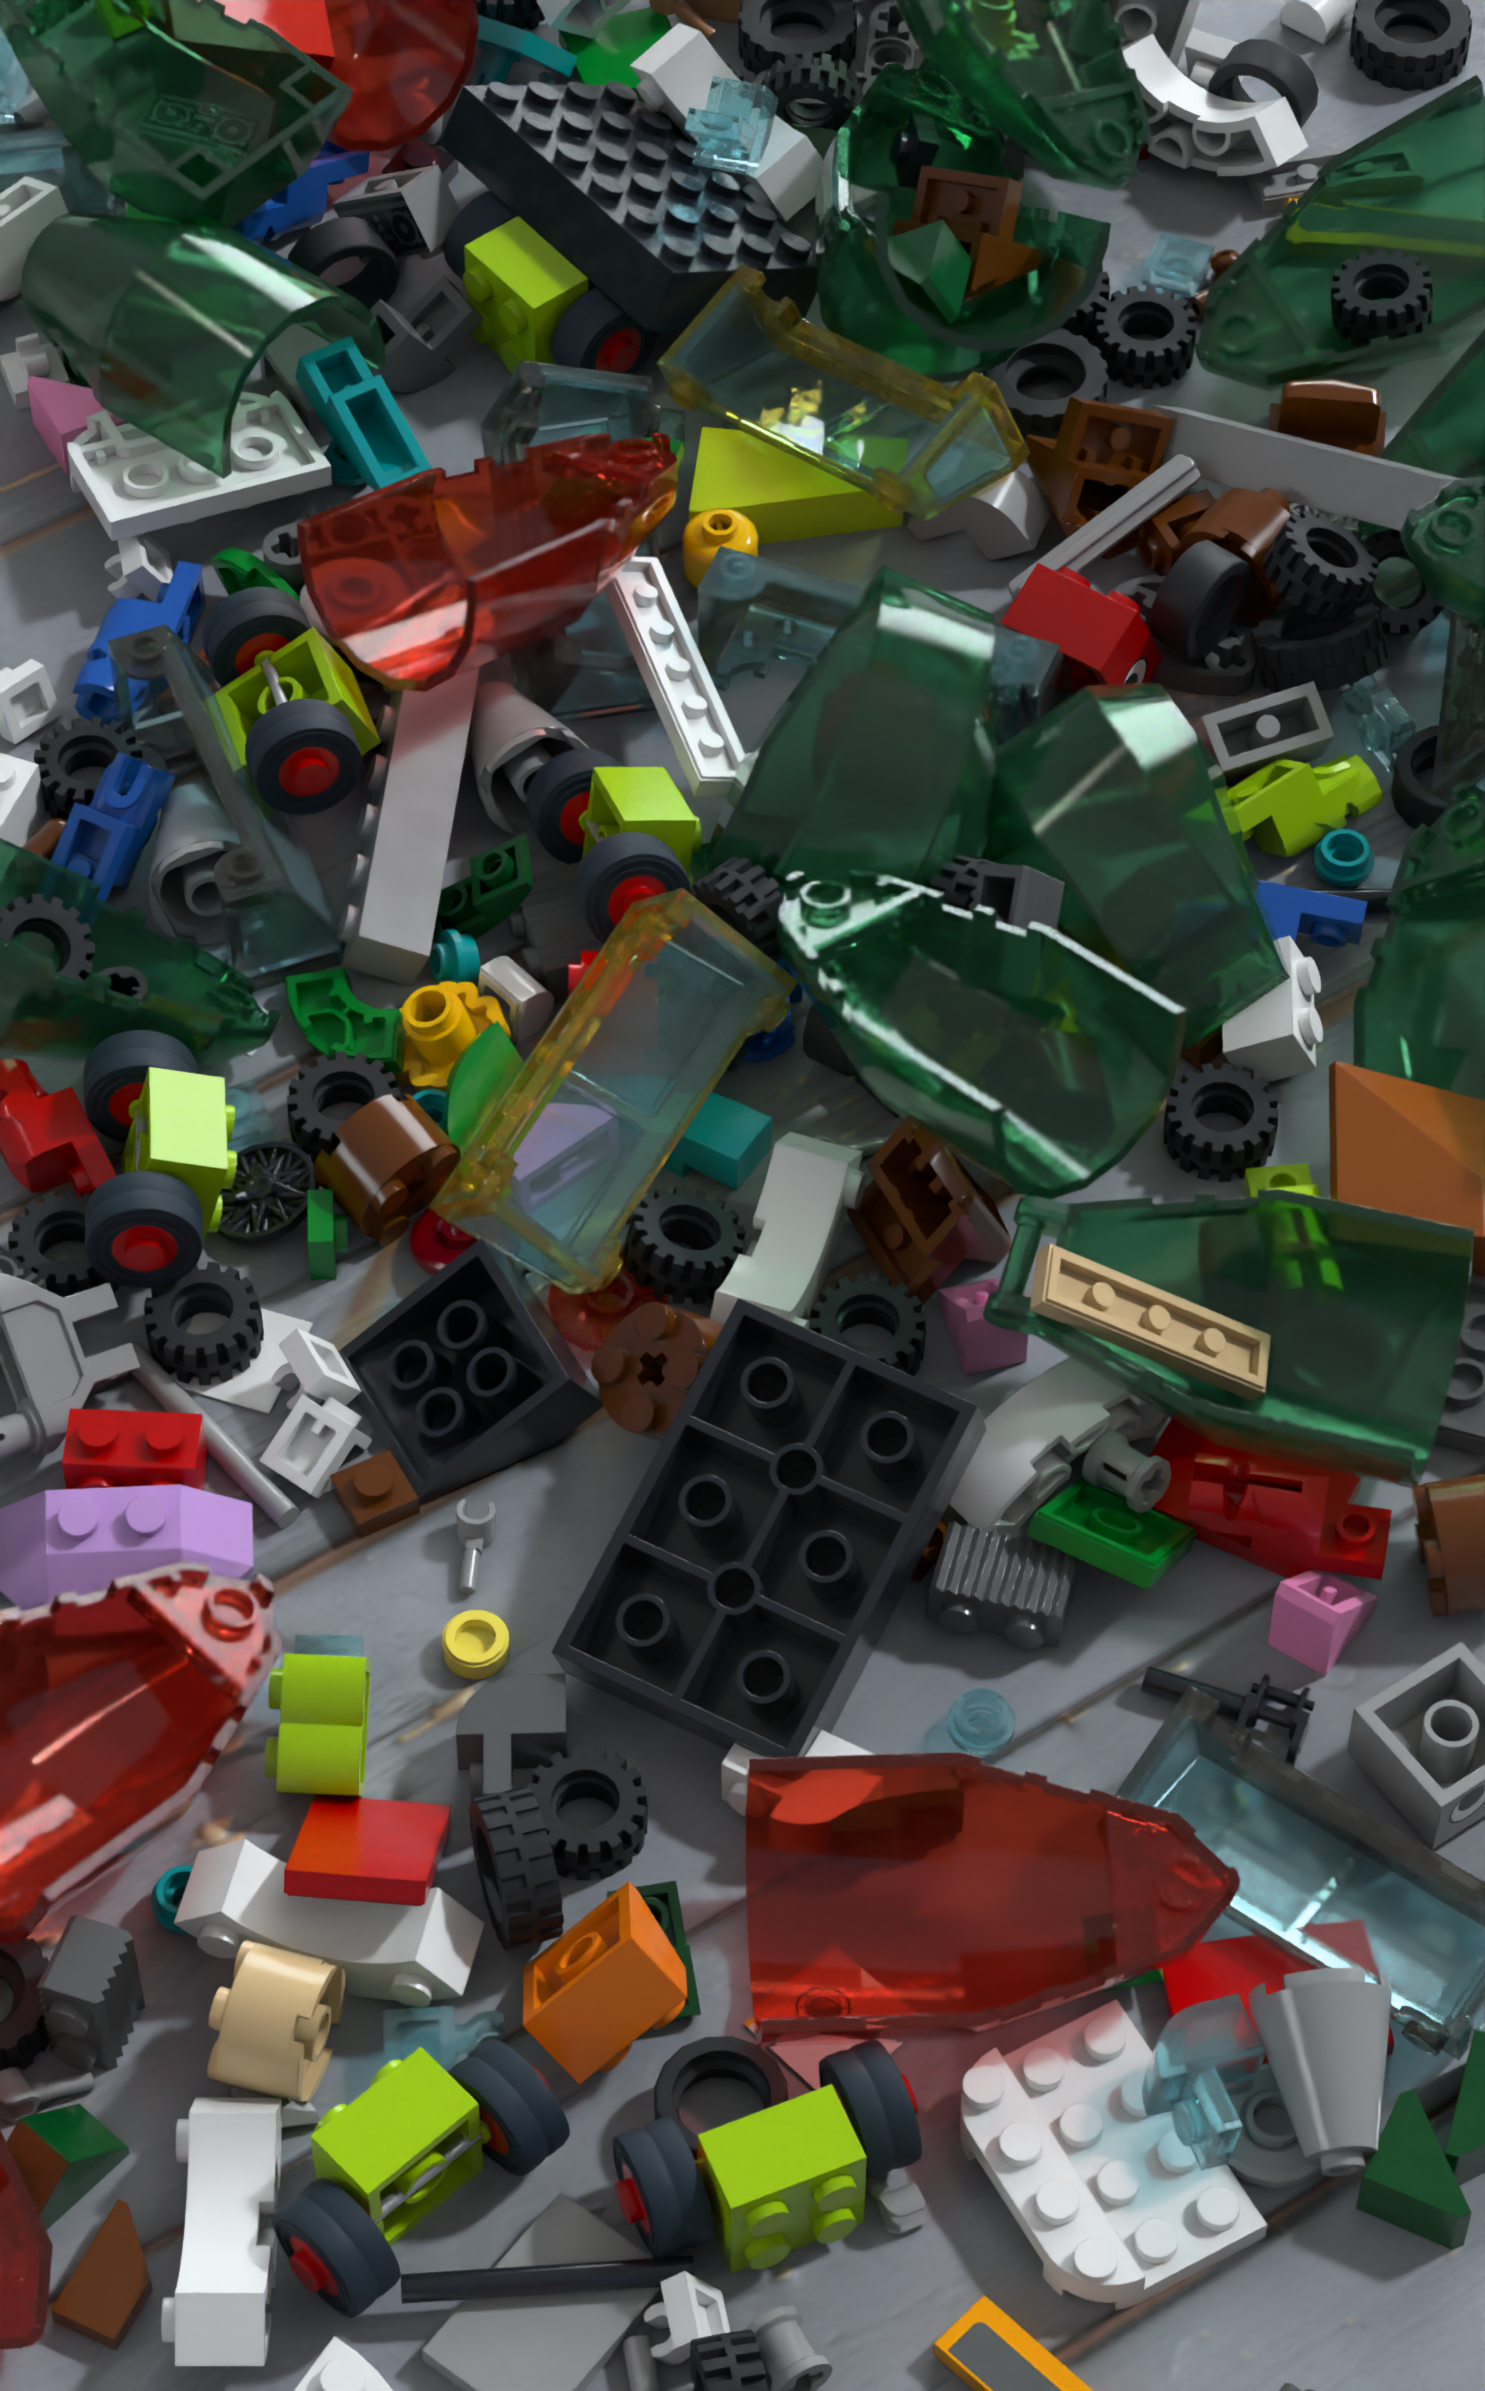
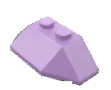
[0,1484,254,1635]

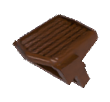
[892,165,1043,310]
[1268,379,1386,459]
[1023,396,1174,560]
[847,1121,1012,1306]

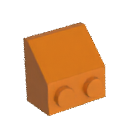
[523,1881,688,2085]

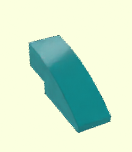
[295,336,434,495]
[587,1075,772,1191]

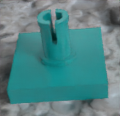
[431,2,577,86]

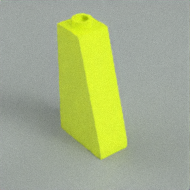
[689,427,919,545]

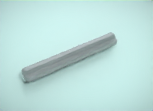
[1008,454,1201,600]

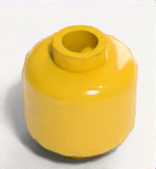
[682,508,758,596]

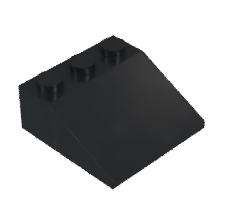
[338,1238,604,1504]

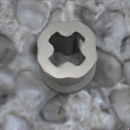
[1082,1430,1171,1513]
[744,2304,833,2391]

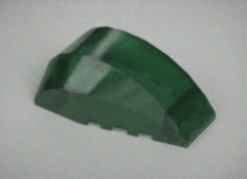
[0,0,353,232]
[697,565,997,972]
[961,683,1290,1049]

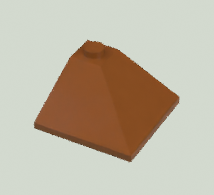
[1329,1061,1485,1277]

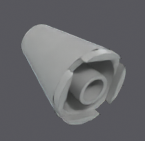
[467,682,589,835]
[147,784,272,945]
[1248,1967,1392,2176]

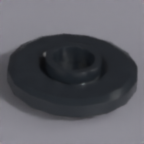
[217,1141,320,1245]

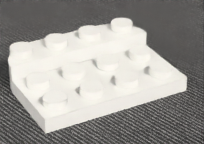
[67,380,332,541]
[960,1999,1267,2310]

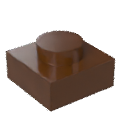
[330,1450,420,1539]

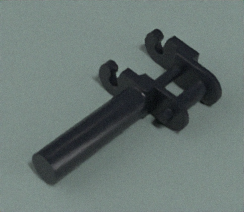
[1141,1666,1315,1767]

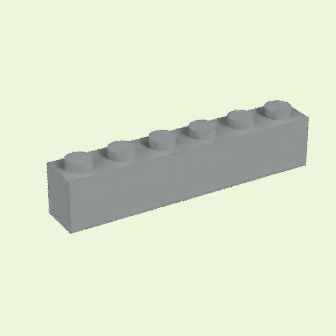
[337,637,481,987]

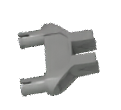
[0,1273,140,1459]

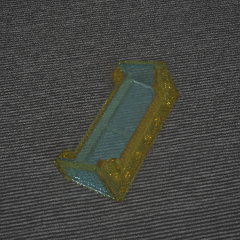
[656,263,1030,521]
[429,888,798,1295]

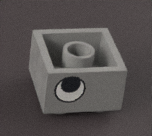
[1347,1642,1485,1849]

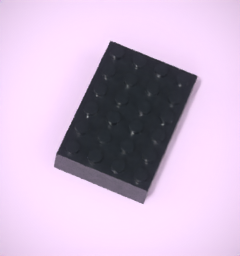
[439,81,829,332]
[552,1298,987,1771]

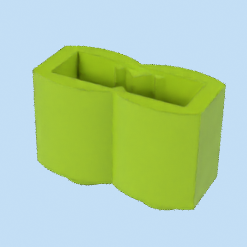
[264,1653,371,1797]

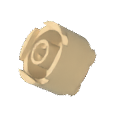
[207,1940,346,2102]

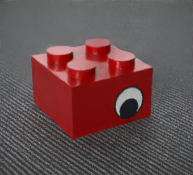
[1000,563,1163,712]

